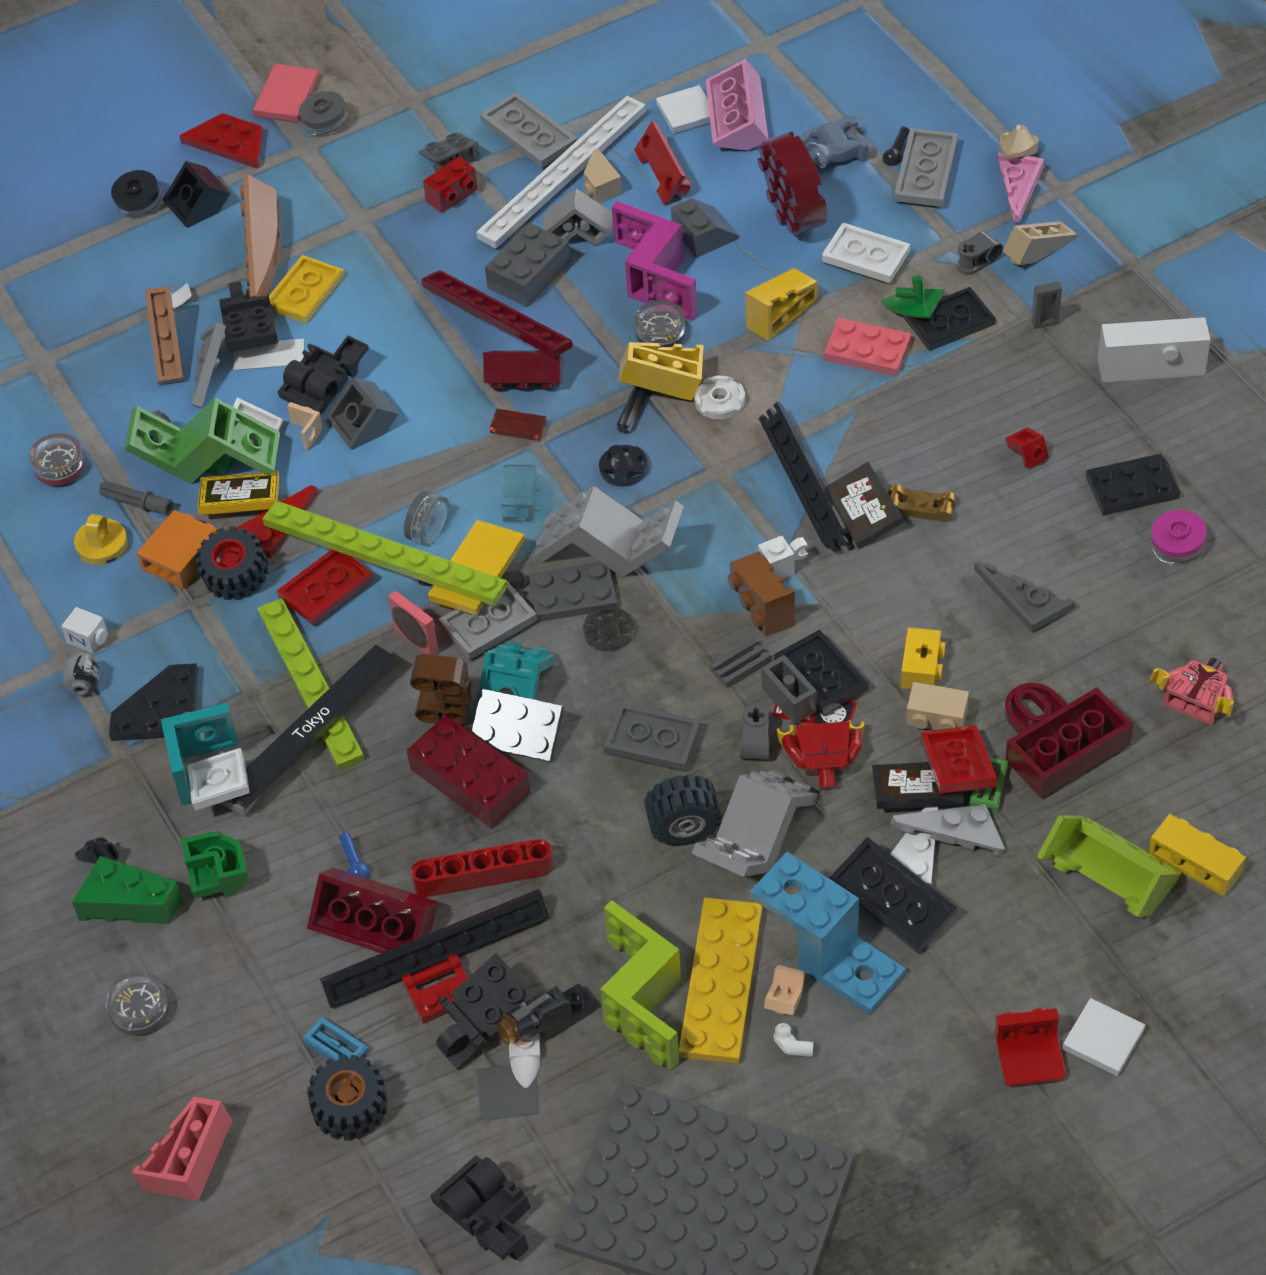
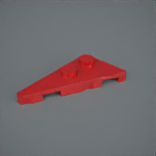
[236,485,318,558]

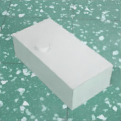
[1098,317,1210,382]

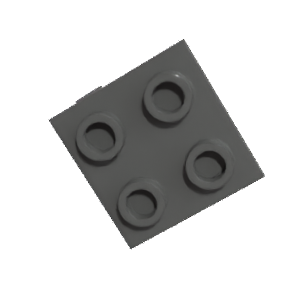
[418,132,479,172]

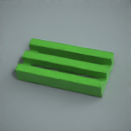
[969,758,1008,813]

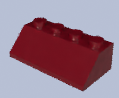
[307,867,438,953]

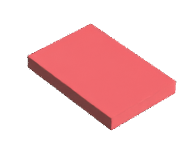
[253,64,320,122]

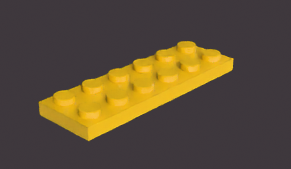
[679,897,763,1064]

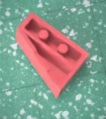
[131,1097,233,1201]

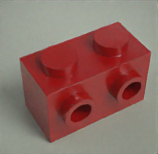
[423,157,478,213]

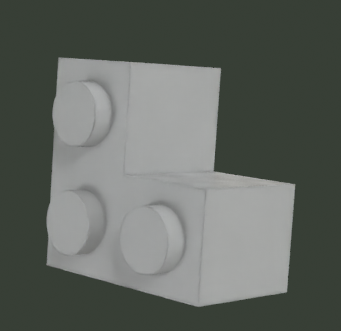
[543,188,612,246]

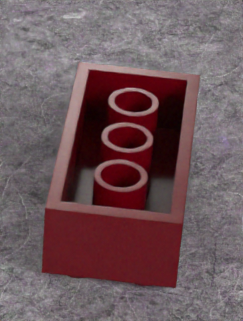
[407,714,531,829]

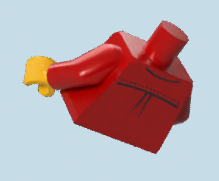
[777,720,865,790]

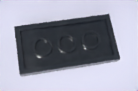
[829,837,958,954]

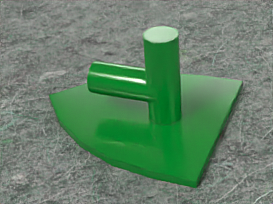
[882,275,945,318]

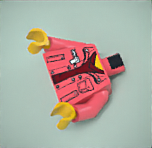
[1149,658,1234,726]

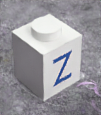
[61,607,108,654]

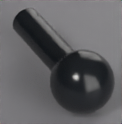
[882,126,910,166]

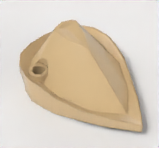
[999,125,1039,158]

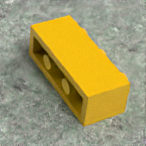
[1148,814,1246,897]

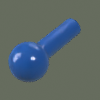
[339,832,371,879]

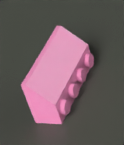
[706,59,769,151]

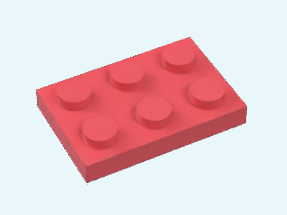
[823,318,911,376]

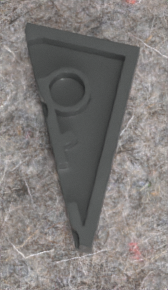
[974,561,1075,632]

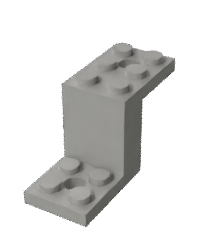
[534,486,684,577]
[691,770,818,877]

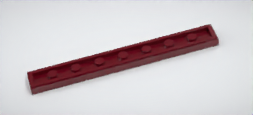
[421,270,573,358]

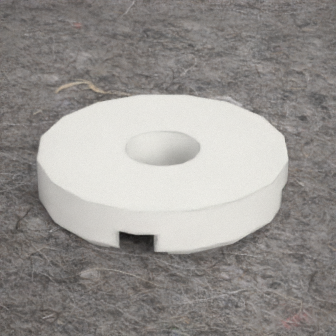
[694,376,745,420]

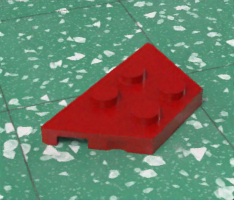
[179,113,264,169]

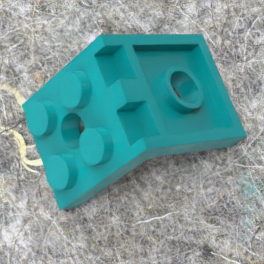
[475,641,556,716]
[161,703,239,806]

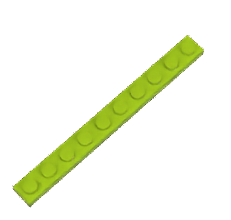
[263,501,508,606]

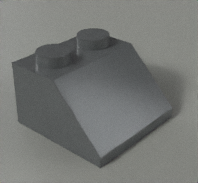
[671,198,739,258]
[326,377,399,449]

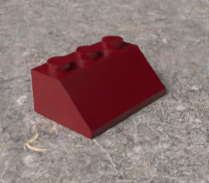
[483,350,564,388]

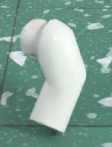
[773,1023,814,1057]

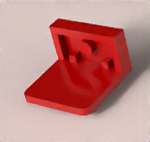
[994,1008,1066,1087]

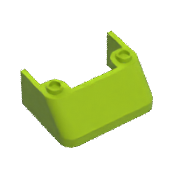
[1037,815,1181,918]

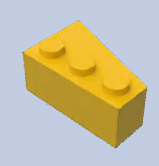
[618,342,704,401]

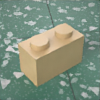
[906,682,969,730]

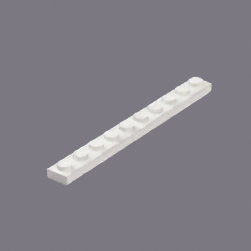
[476,96,646,249]

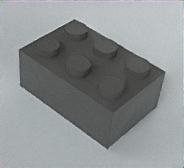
[485,223,571,307]

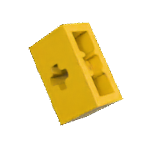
[901,627,946,689]

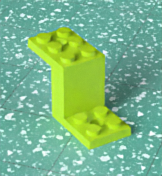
[600,900,681,1071]

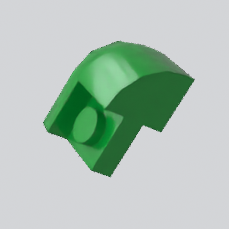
[181,831,248,899]

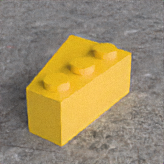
[745,268,818,341]

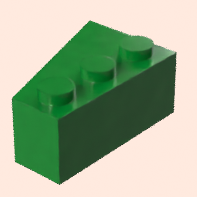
[72,856,183,924]

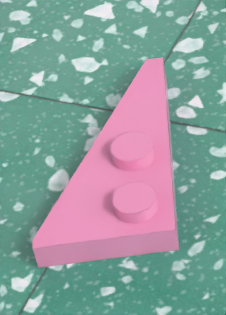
[998,152,1044,223]

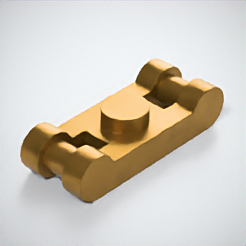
[887,484,957,522]

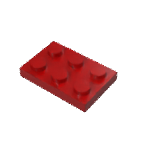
[277,549,374,626]
[921,725,997,794]

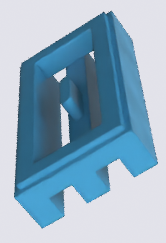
[302,1017,369,1061]

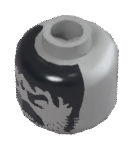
[63,653,100,695]

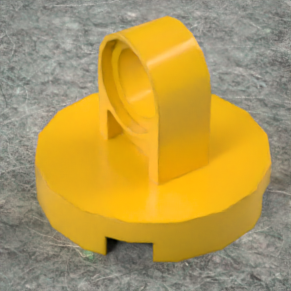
[74,514,128,565]

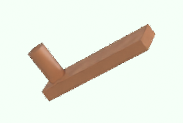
[145,286,184,385]

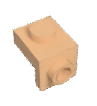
[764,965,805,1015]

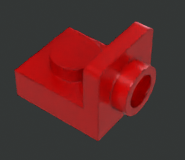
[1005,427,1049,469]

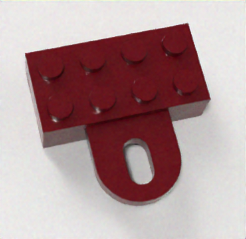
[1004,683,1134,799]

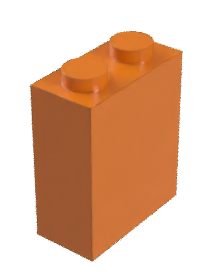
[137,510,218,589]

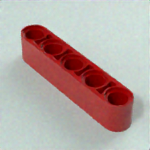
[411,839,554,897]

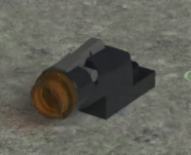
[496,984,596,1045]

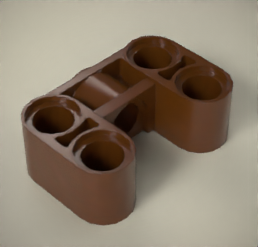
[410,654,472,726]

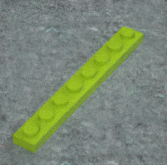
[257,598,365,771]

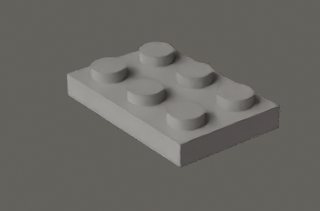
[439,581,537,660]

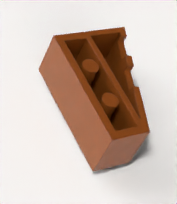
[727,551,795,637]

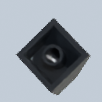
[162,161,230,228]

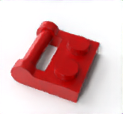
[401,953,468,1024]

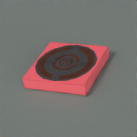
[388,591,438,655]

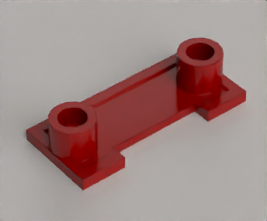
[634,121,691,205]

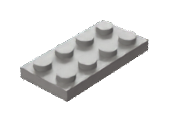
[480,92,577,168]
[894,128,958,207]

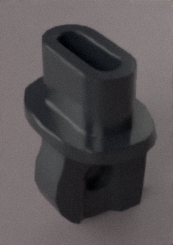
[74,837,119,863]

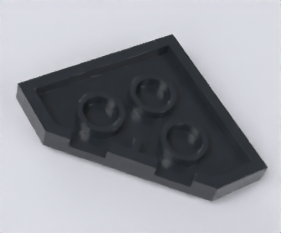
[109,663,198,741]

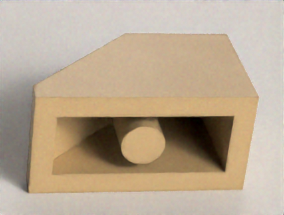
[582,148,622,204]

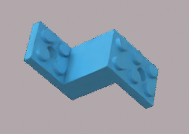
[750,852,906,1015]

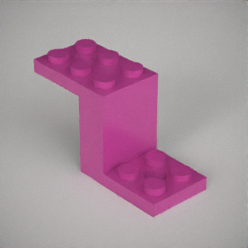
[612,201,697,321]

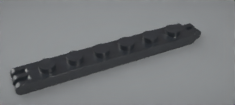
[758,401,848,553]

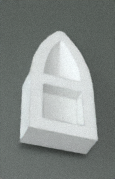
[509,1030,541,1088]

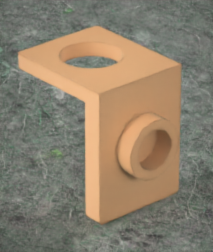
[287,402,323,450]

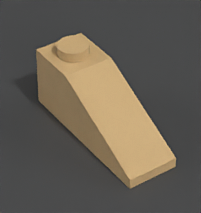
[1003,221,1078,265]

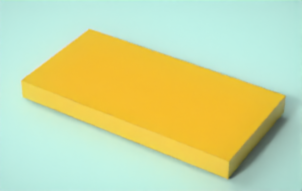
[428,520,525,616]

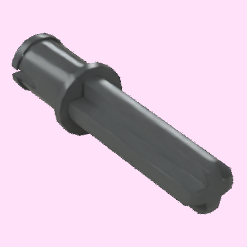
[99,481,173,516]

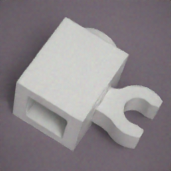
[758,536,808,579]

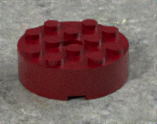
[757,131,827,236]

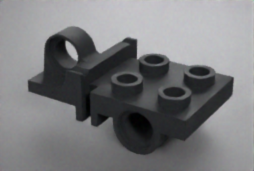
[219,281,278,352]
[277,335,369,416]
[436,953,536,1070]
[430,1155,531,1260]

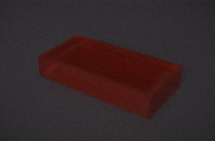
[490,408,547,441]

